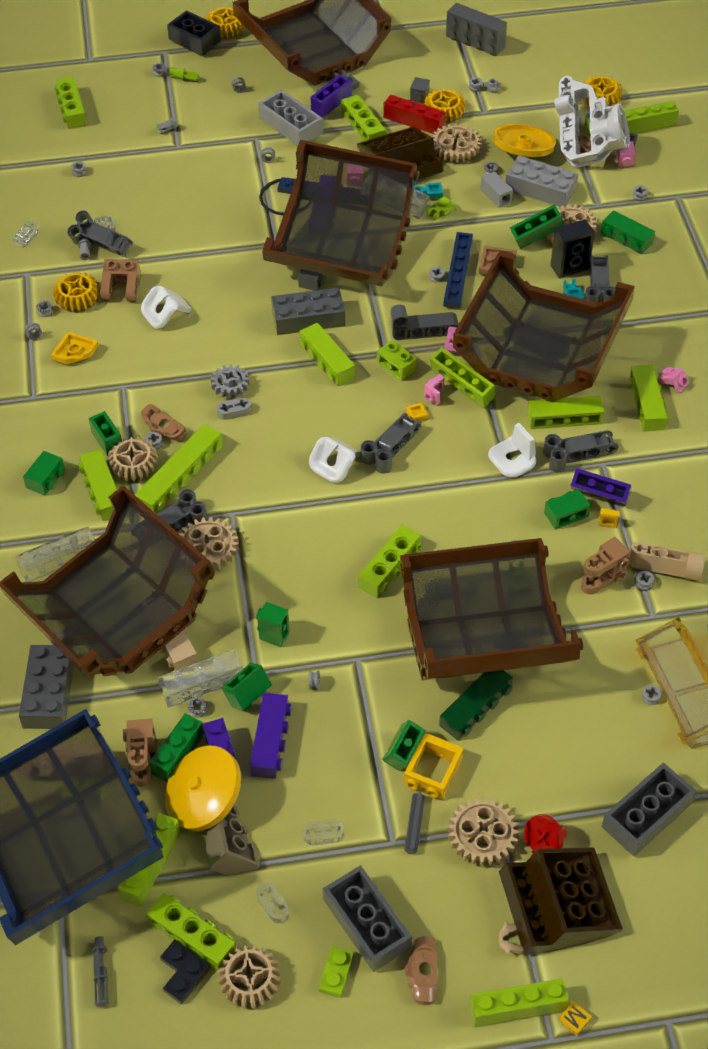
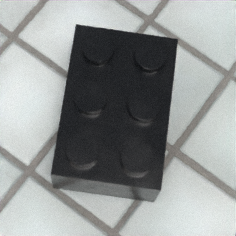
[167,10,221,55]
[550,219,595,279]

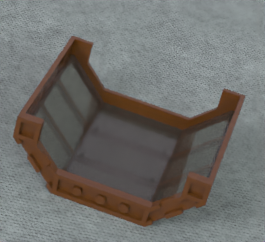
[233,0,391,85]
[262,140,419,286]
[453,250,635,402]
[0,485,215,678]
[400,538,583,681]

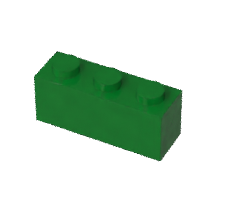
[510,204,564,249]
[601,210,655,254]
[150,713,204,782]

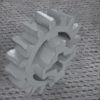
[210,364,250,399]

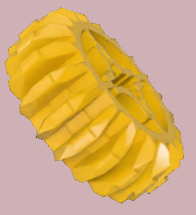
[206,6,244,39]
[582,75,622,107]
[424,88,465,123]
[53,271,99,312]

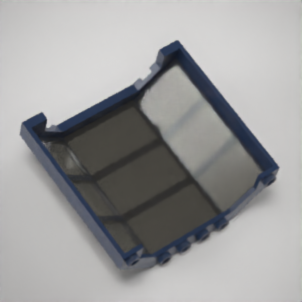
[0,709,164,946]

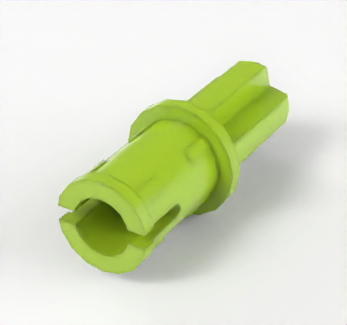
[169,67,200,81]

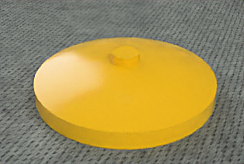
[493,124,556,157]
[165,746,241,831]

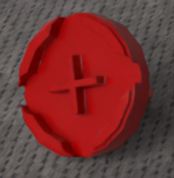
[524,814,567,853]

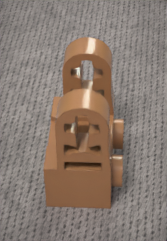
[100,259,141,301]
[581,537,631,594]
[123,718,157,787]

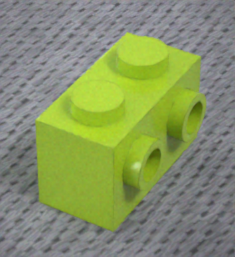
[377,340,417,381]

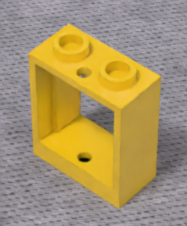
[404,733,464,800]

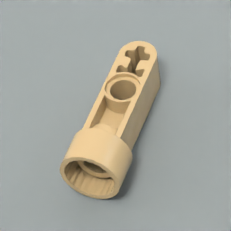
[629,542,706,581]

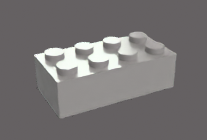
[258,90,323,145]
[506,156,578,207]

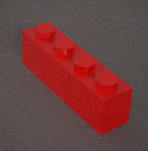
[383,94,446,134]

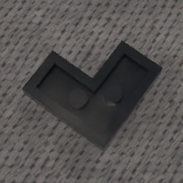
[160,939,211,1005]

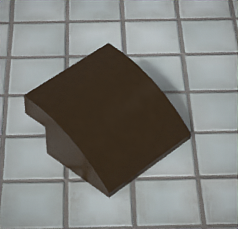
[357,126,444,190]
[499,847,623,955]

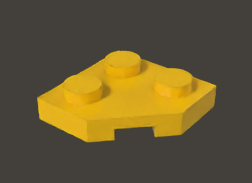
[50,331,99,365]

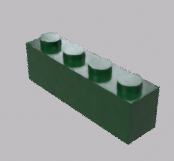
[439,670,513,740]

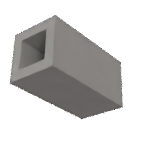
[480,172,513,208]

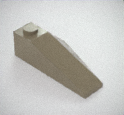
[206,804,260,875]

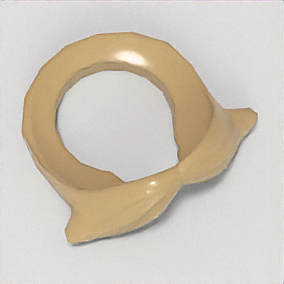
[499,921,524,954]

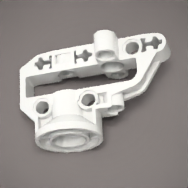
[555,76,630,168]

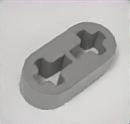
[217,398,251,420]

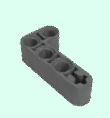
[390,304,459,340]

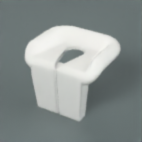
[141,286,192,329]
[488,423,537,478]
[309,437,361,483]

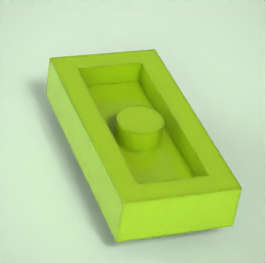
[319,946,354,998]

